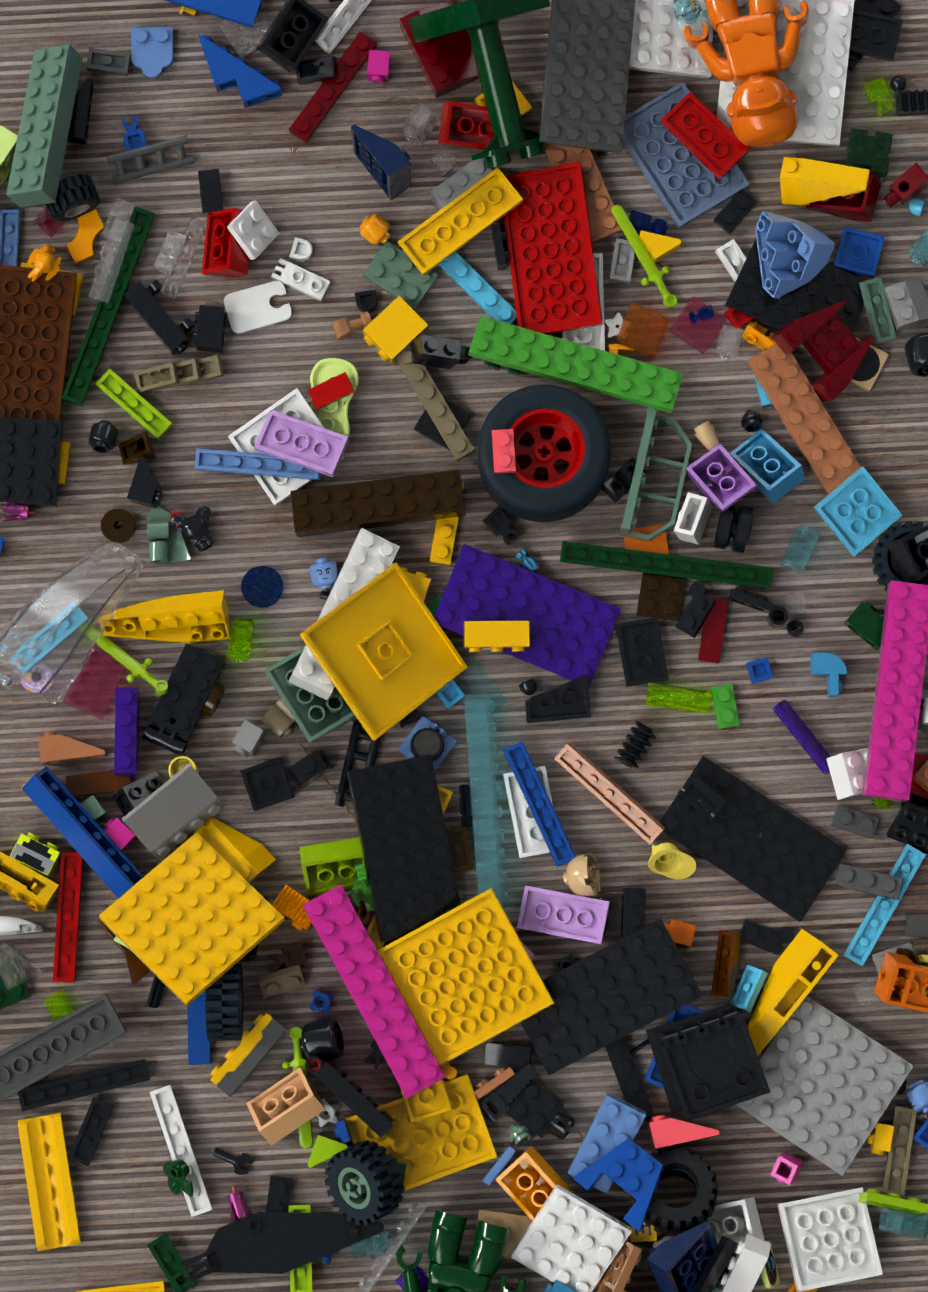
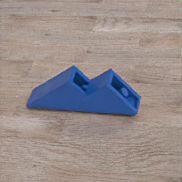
[198,34,282,108]

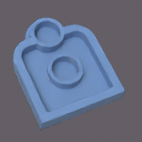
[131,27,173,78]

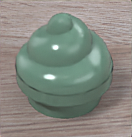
[510,1124,532,1147]

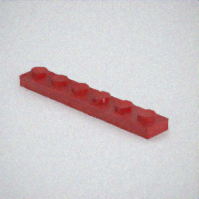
[53,852,83,983]

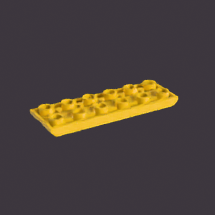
[18,1113,81,1251]

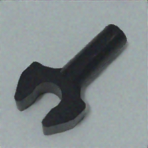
[213,1148,253,1175]

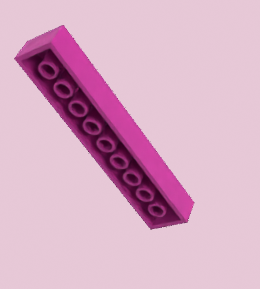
[863,580,928,802]
[303,885,445,1099]

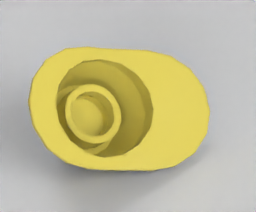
[648,842,696,880]

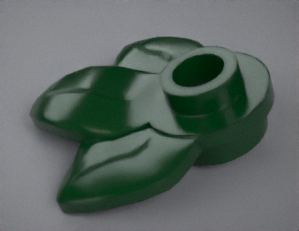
[163,1159,193,1197]

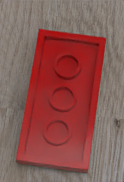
[660,92,749,180]

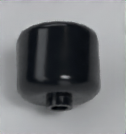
[904,333,928,377]
[300,1018,344,1064]

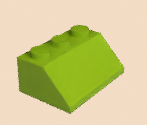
[299,837,368,896]

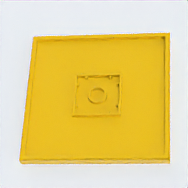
[299,562,468,741]

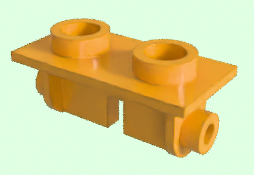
[741,321,776,351]

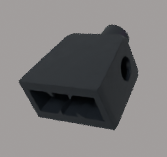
[288,750,333,790]

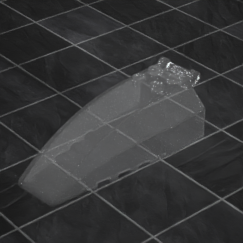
[0,541,146,705]

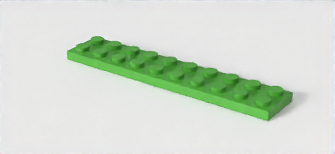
[468,316,683,414]

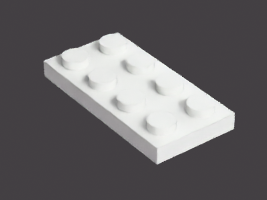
[503,766,553,859]

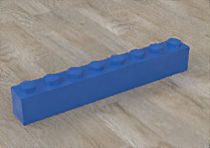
[22,766,144,899]

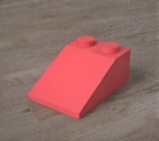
[647,1114,720,1149]

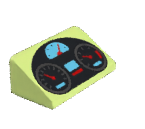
[761,1241,780,1289]

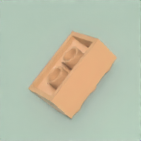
[246,1067,326,1146]

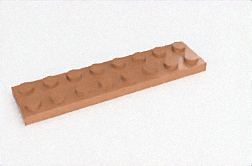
[747,344,860,495]

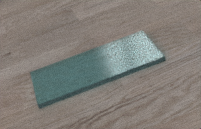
[453,650,507,721]

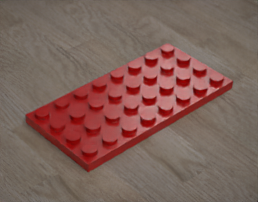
[504,161,603,335]

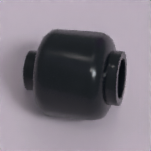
[89,420,118,453]

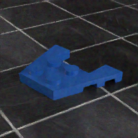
[573,1139,664,1232]

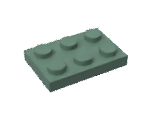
[363,241,438,311]

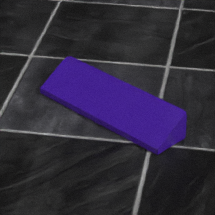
[773,700,831,775]

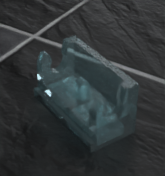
[780,525,821,574]

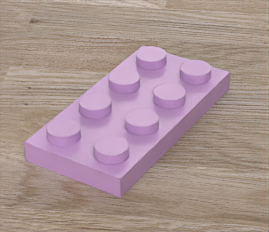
[254,410,349,477]
[517,885,610,945]

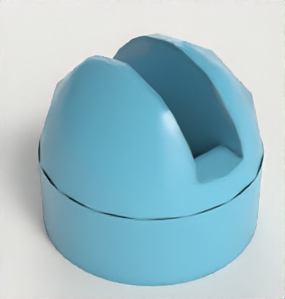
[909,199,926,217]

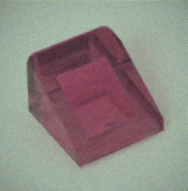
[33,207,65,238]

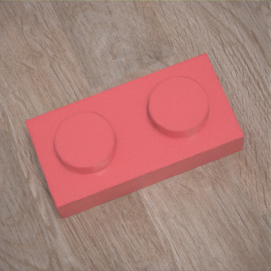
[492,429,516,474]

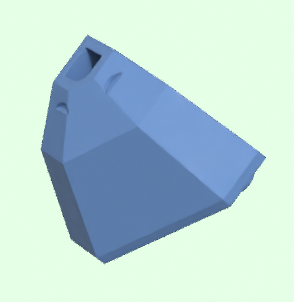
[755,211,835,298]

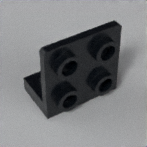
[113,772,163,816]
[887,793,928,851]

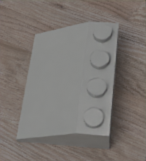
[122,763,225,860]

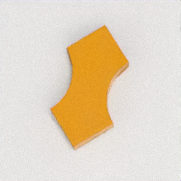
[67,209,105,265]

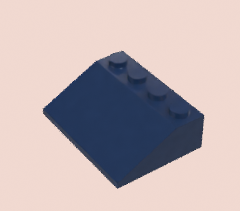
[351,125,412,200]
[647,1222,728,1292]

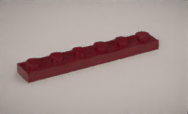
[289,31,377,143]

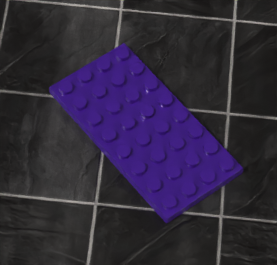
[434,544,621,688]

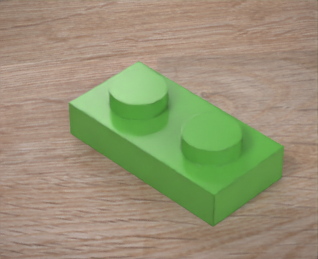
[711,684,740,730]

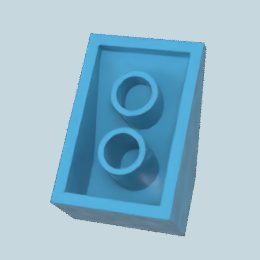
[729,428,805,504]

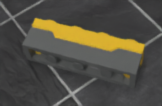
[210,1013,287,1097]

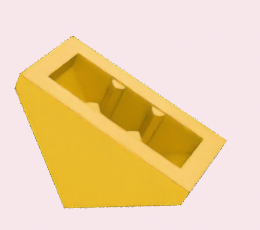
[639,231,681,263]

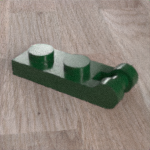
[147,1233,198,1292]

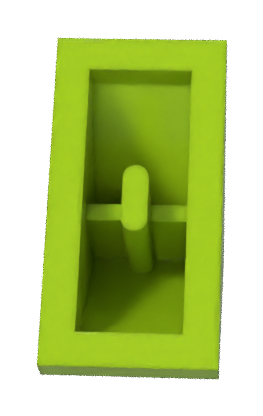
[308,1134,349,1168]

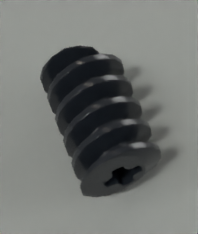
[613,721,657,768]

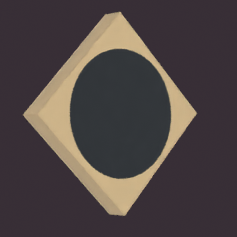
[850,337,889,392]

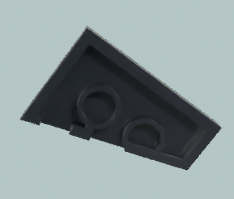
[525,674,591,723]

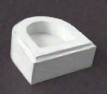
[289,237,313,262]

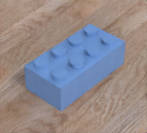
[567,1092,646,1194]

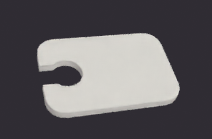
[224,281,292,334]

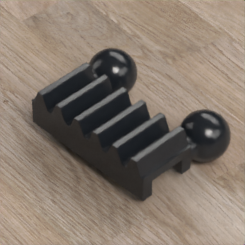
[890,76,928,115]

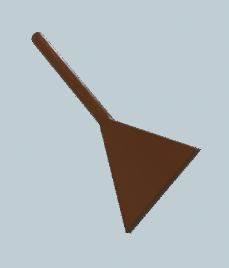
[97,919,151,986]

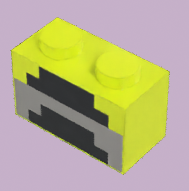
[9,832,61,877]

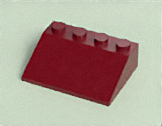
[400,0,479,98]

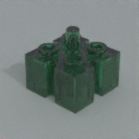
[844,128,893,181]

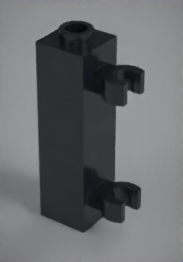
[123,279,195,356]

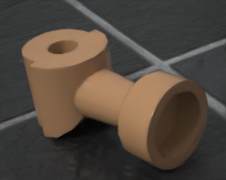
[331,311,372,340]

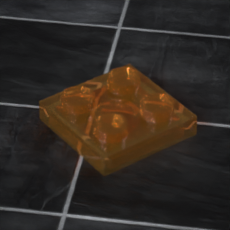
[615,303,669,358]

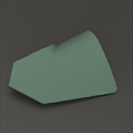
[147,505,191,563]

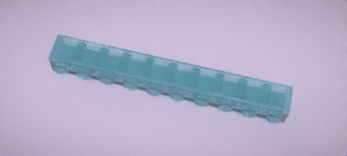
[464,694,509,909]

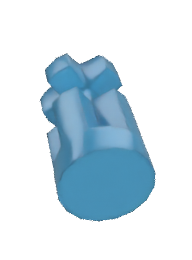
[516,549,540,572]

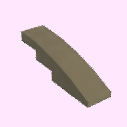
[134,355,224,393]

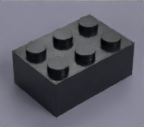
[256,0,329,72]

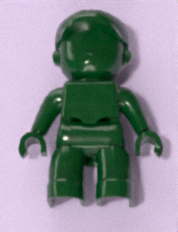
[396,1208,526,1292]

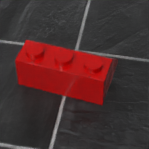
[202,208,249,277]

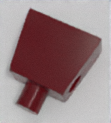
[883,162,928,208]

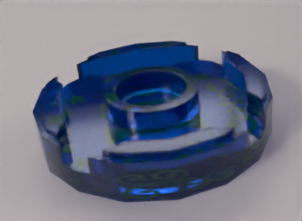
[241,566,283,608]

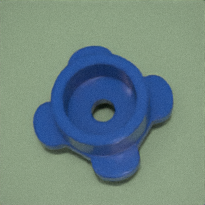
[309,990,333,1014]

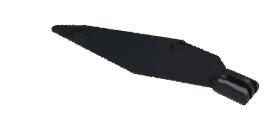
[181,1212,384,1283]

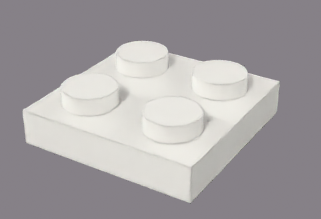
[227,200,280,260]

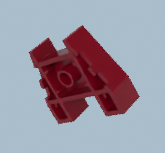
[772,300,874,402]

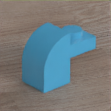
[810,653,847,698]

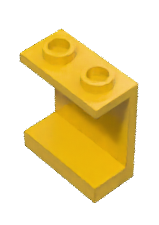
[363,296,429,364]

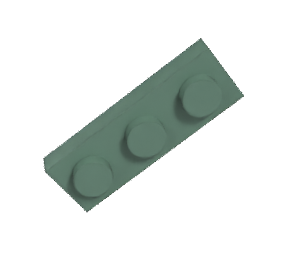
[859,277,897,344]

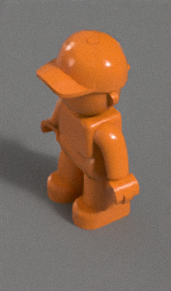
[684,0,809,148]

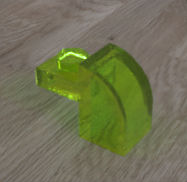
[226,617,255,662]

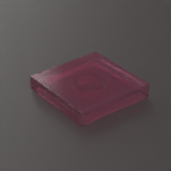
[669,296,727,354]

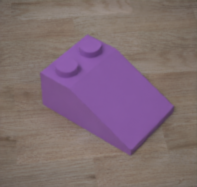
[686,444,757,512]

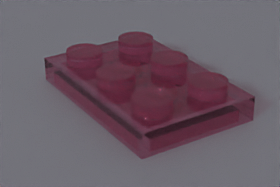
[63,644,126,720]

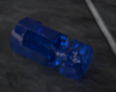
[689,305,715,324]

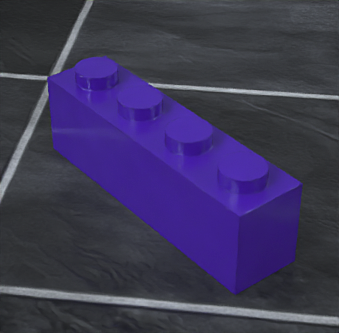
[114,688,140,777]

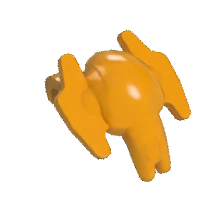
[27,244,61,282]

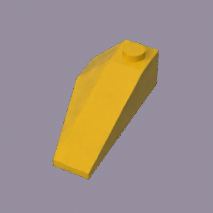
[780,157,870,207]
[192,817,276,884]

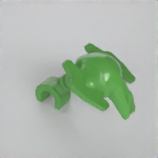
[350,863,374,913]

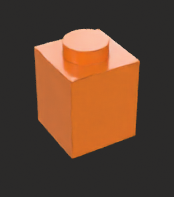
[665,919,696,947]

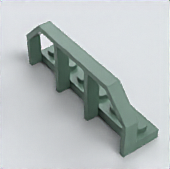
[620,407,692,542]

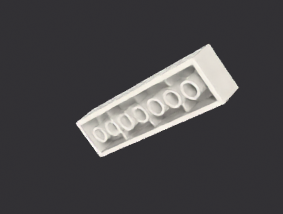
[288,528,400,700]

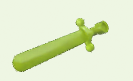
[612,205,677,308]
[78,622,168,695]
[282,1027,316,1149]

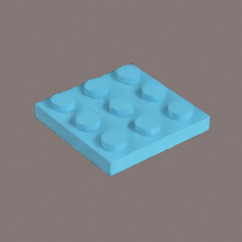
[813,466,902,556]

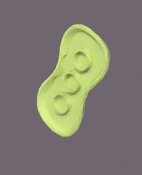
[310,358,359,437]

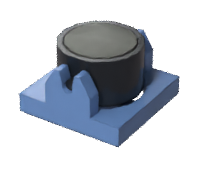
[397,716,457,772]

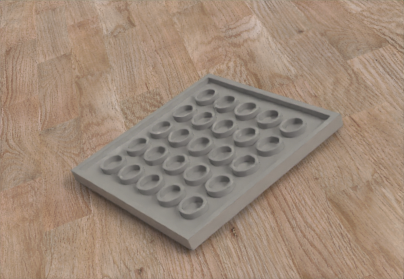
[735,996,914,1177]

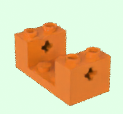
[874,951,928,1013]

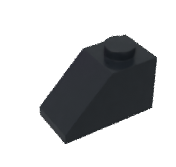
[127,458,163,509]

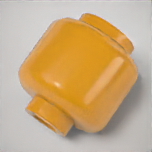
[359,214,391,245]

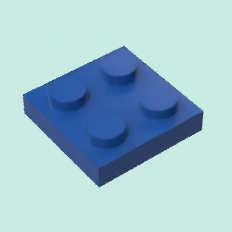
[833,226,884,278]

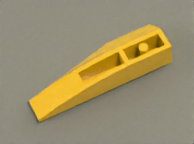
[96,590,231,643]
[747,929,839,1056]

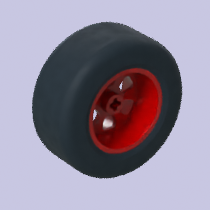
[477,384,611,522]

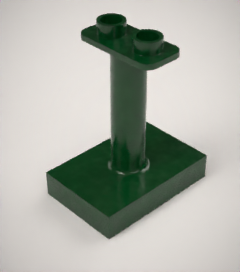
[409,0,550,169]

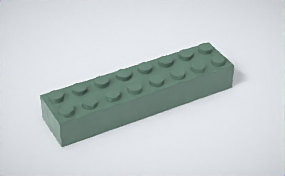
[6,44,83,208]

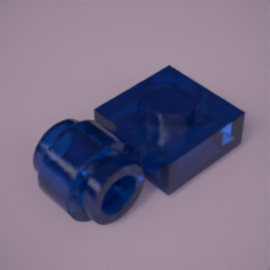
[629,210,668,236]

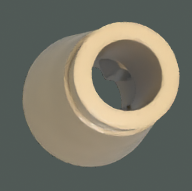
[694,421,719,451]

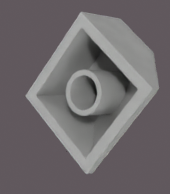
[884,280,928,332]

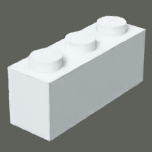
[720,1234,771,1292]

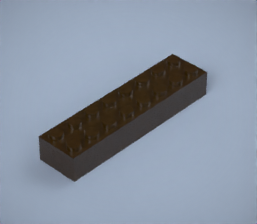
[291,469,466,537]

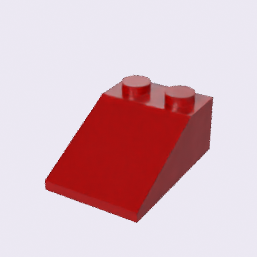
[438,101,494,150]

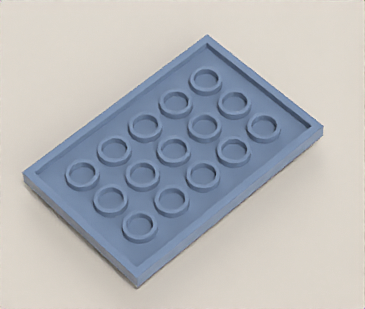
[623,82,750,229]

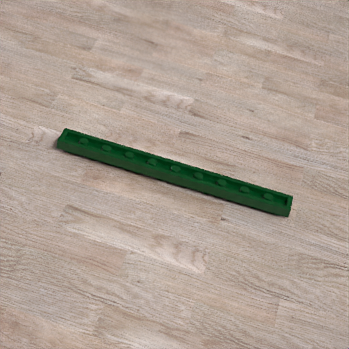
[62,207,155,407]
[559,541,773,589]

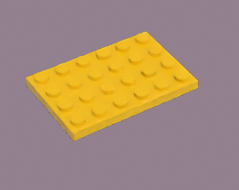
[345,1074,497,1191]

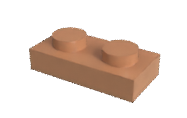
[474,1067,515,1100]

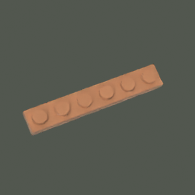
[554,742,665,845]

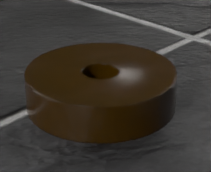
[101,509,135,543]
[202,683,225,717]

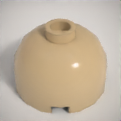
[563,853,601,897]

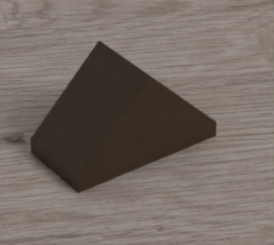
[119,431,156,465]

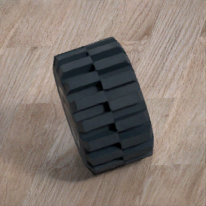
[46,174,101,222]

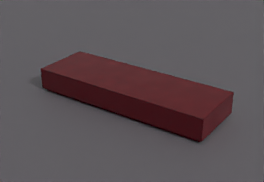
[698,598,728,664]

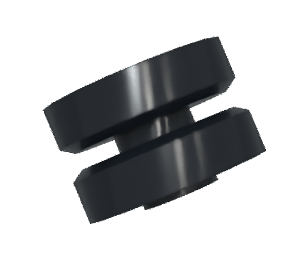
[714,504,753,554]

